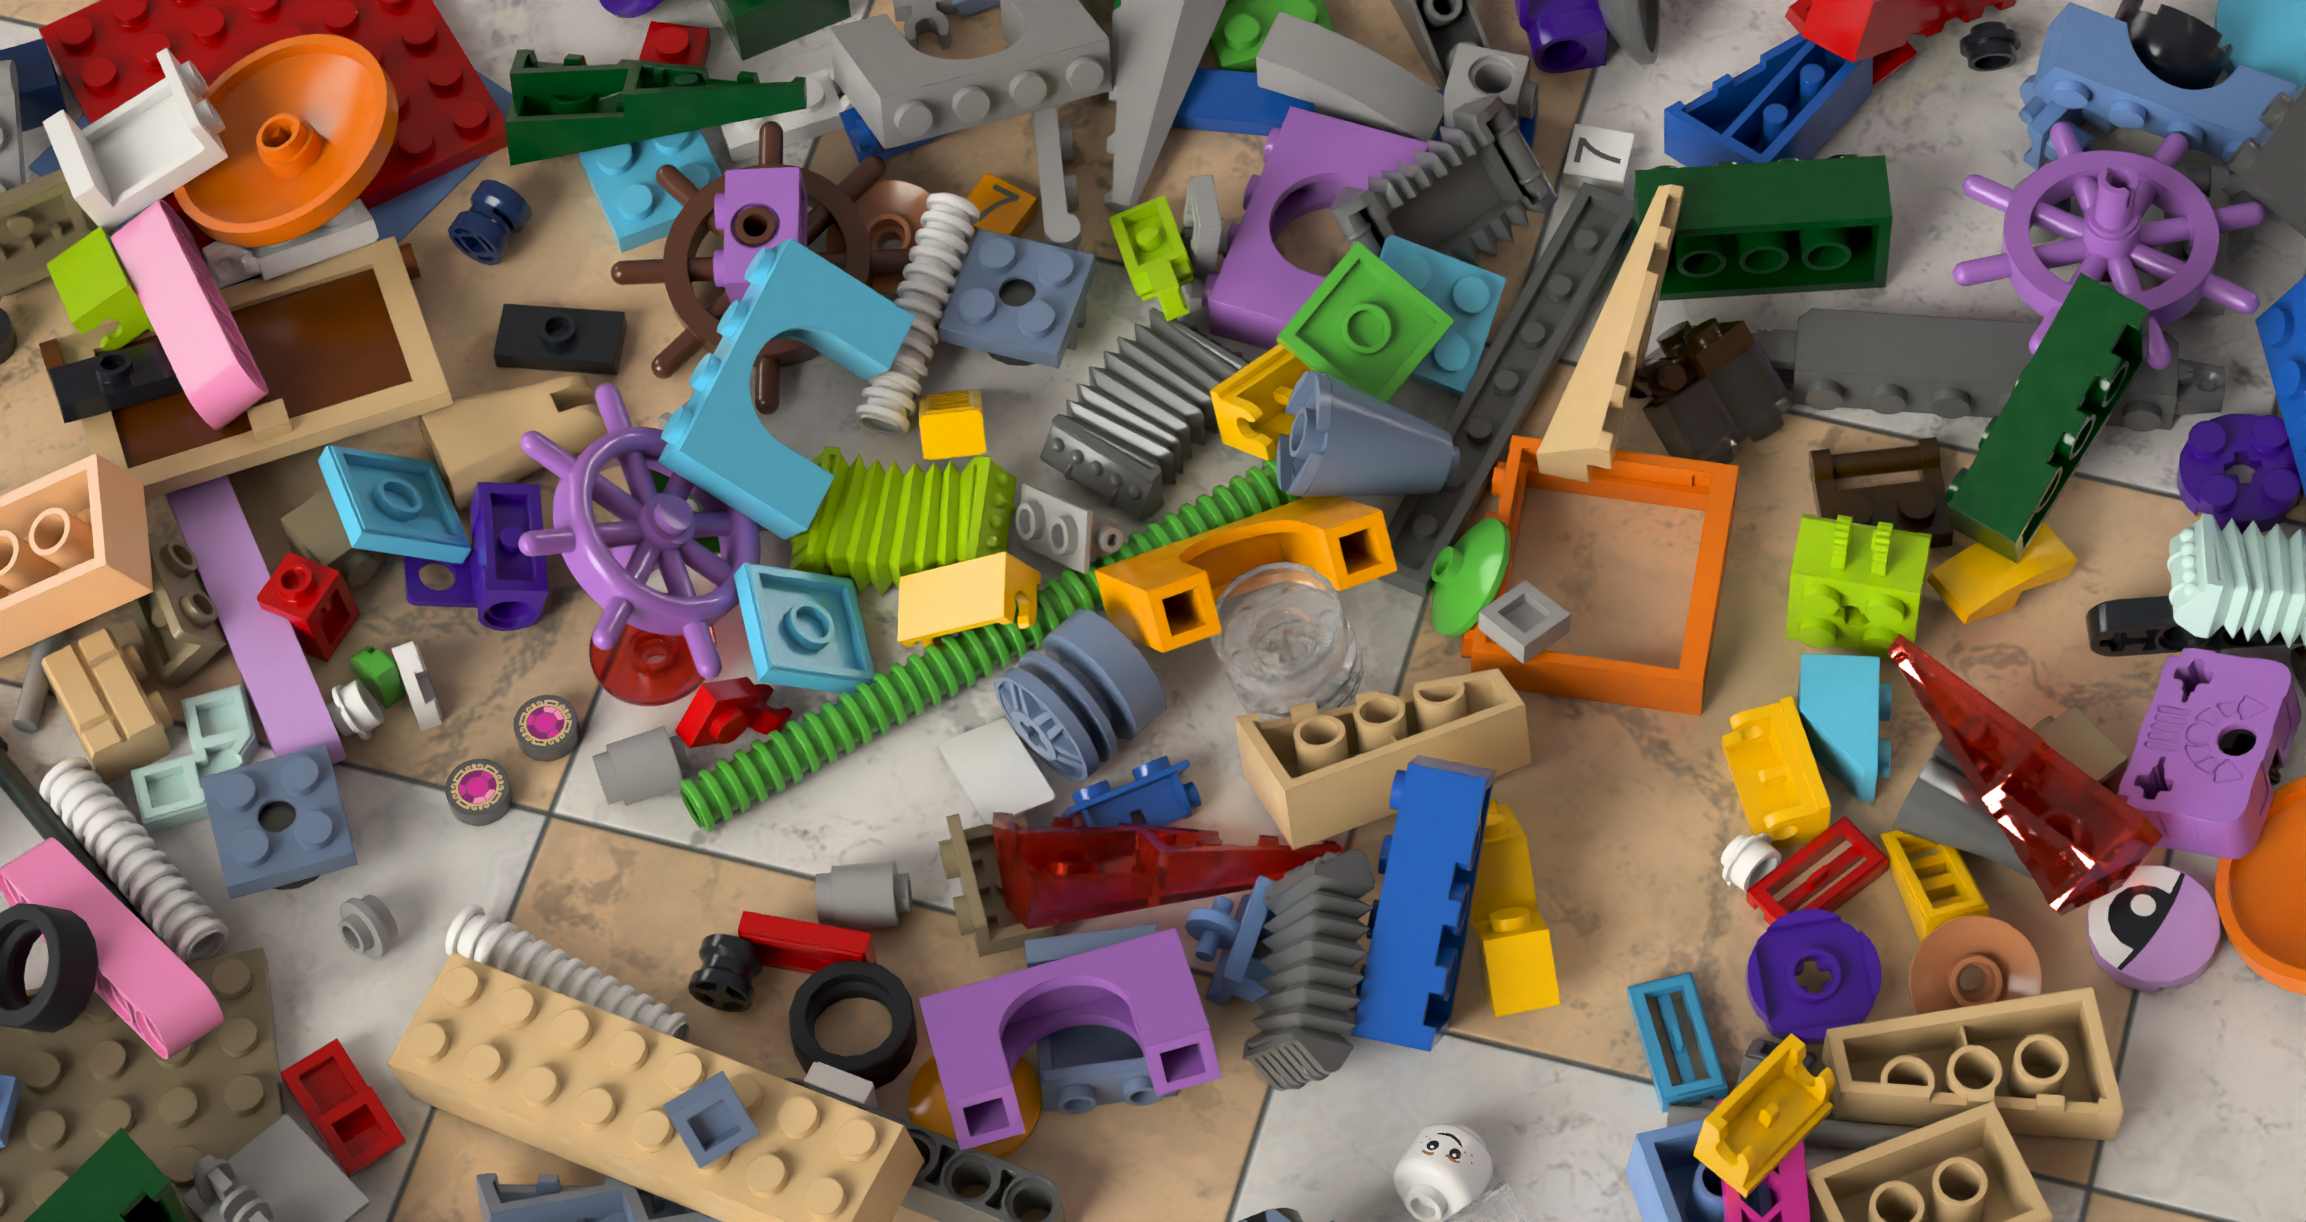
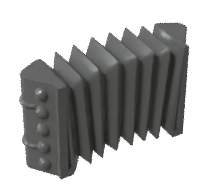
[1330,93,1558,267]
[1040,307,1251,522]
[1242,849,1375,1091]

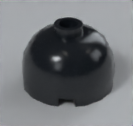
[2114,0,2233,90]

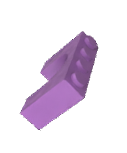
[1202,106,1429,350]
[919,927,1221,1151]

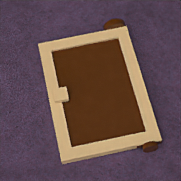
[39,236,454,500]

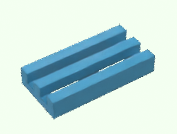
[1627,972,1728,1113]

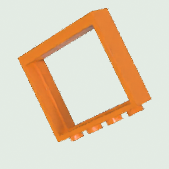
[1461,435,1739,716]

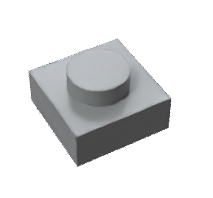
[1478,579,1571,664]

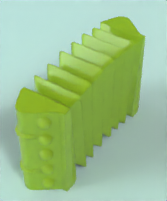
[789,446,1017,597]

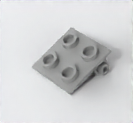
[181,1113,371,1222]

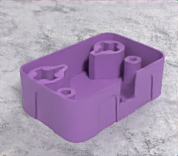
[2118,648,2302,859]

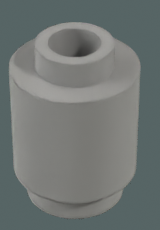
[592,726,693,806]
[815,861,912,930]

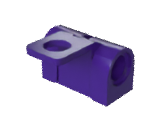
[1514,0,1607,73]
[403,482,549,631]

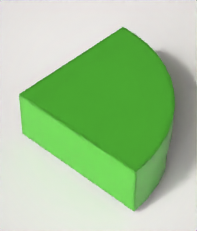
[349,646,405,709]

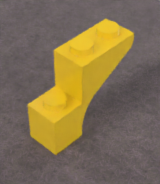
[1470,798,1561,1017]

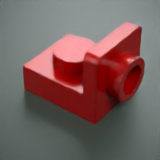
[257,553,361,662]

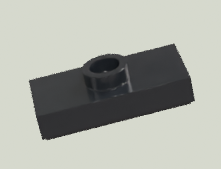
[493,304,627,375]
[48,340,184,423]

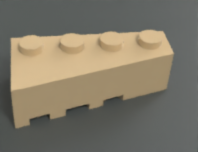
[1235,668,1532,850]
[1821,987,2124,1141]

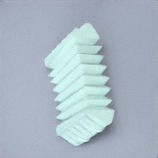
[2167,513,2306,649]

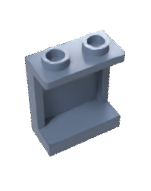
[1024,924,1177,1114]

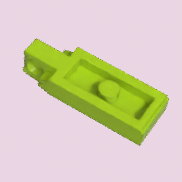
[1108,194,1195,322]

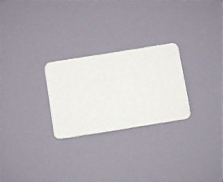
[938,718,1055,825]

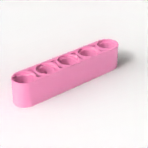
[111,198,269,431]
[0,837,224,1059]

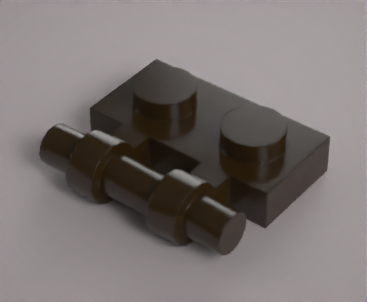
[1629,318,1756,399]

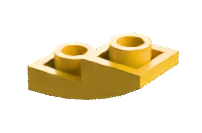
[1927,521,2078,624]

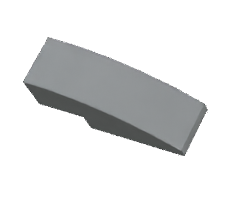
[1256,11,1444,142]

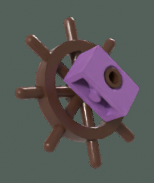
[611,121,912,415]

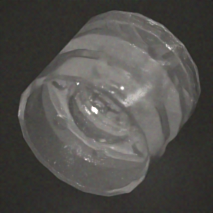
[1211,561,1364,722]

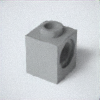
[1444,43,1539,128]

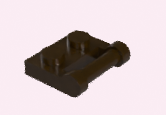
[1809,437,1954,548]

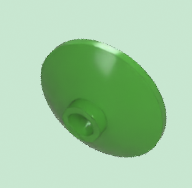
[1431,517,1511,638]

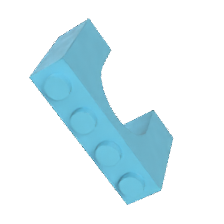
[658,237,915,540]

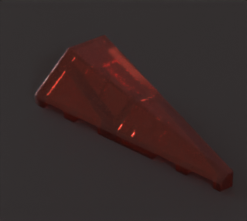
[1886,634,2163,916]
[992,812,1343,930]

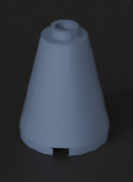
[1276,371,1460,497]

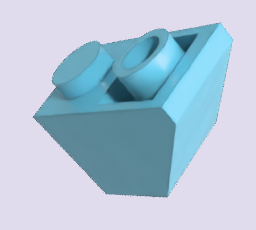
[1798,653,1892,802]

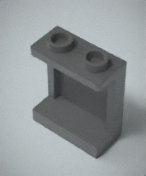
[2221,84,2306,238]

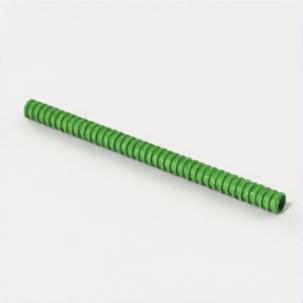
[679,458,1305,832]

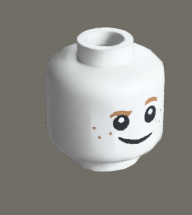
[1393,1123,1493,1222]

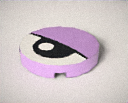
[2086,865,2221,992]

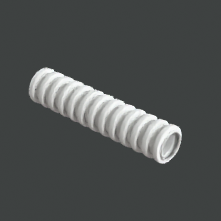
[856,192,980,435]
[39,757,229,962]
[445,904,690,1041]

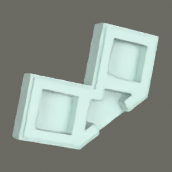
[130,684,259,834]

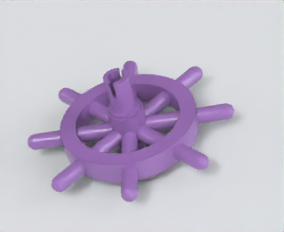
[1953,121,2266,370]
[518,383,769,679]

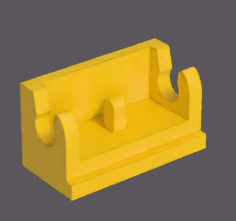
[1209,344,1312,461]
[897,551,1041,650]
[1721,696,1831,850]
[1693,1033,1835,1198]

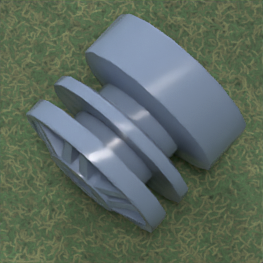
[994,609,1167,783]

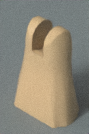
[417,375,608,512]

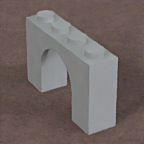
[829,0,1112,149]

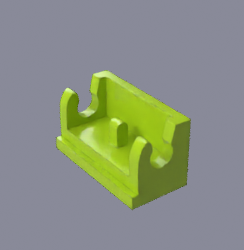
[46,226,155,351]

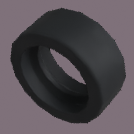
[0,903,98,1033]
[789,960,918,1090]

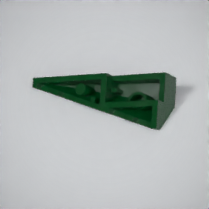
[504,49,807,166]

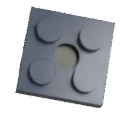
[939,228,1097,369]
[200,744,358,899]

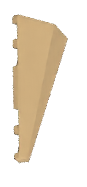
[1536,184,1684,483]

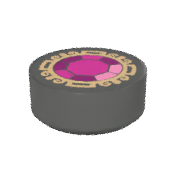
[513,695,580,762]
[445,759,513,826]

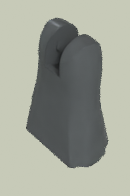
[1892,728,2095,889]

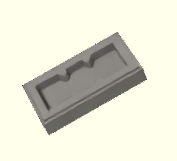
[1181,175,1227,298]

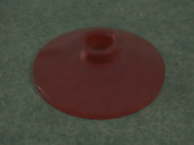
[589,593,717,706]

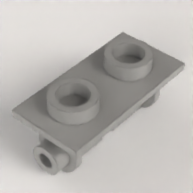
[1015,482,1124,574]

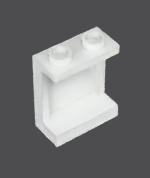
[43,47,228,232]

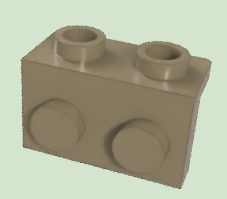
[0,169,90,297]
[128,533,227,688]
[938,814,1056,957]

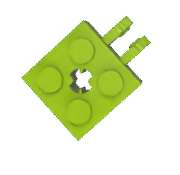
[1785,513,1932,659]

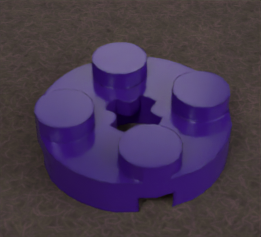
[2177,414,2304,535]
[1745,909,1881,1045]

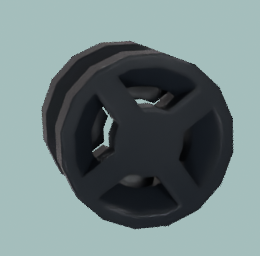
[688,934,765,1012]

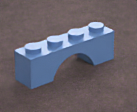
[2032,2,2297,165]

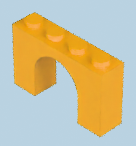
[1095,496,1398,653]

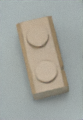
[41,628,174,785]

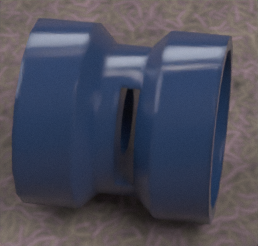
[448,179,532,265]

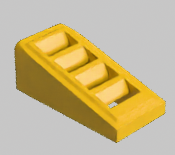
[919,389,987,460]
[1880,830,1989,943]

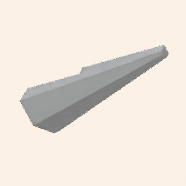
[1104,0,1227,214]

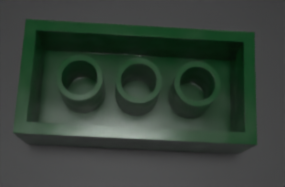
[1632,154,1893,301]

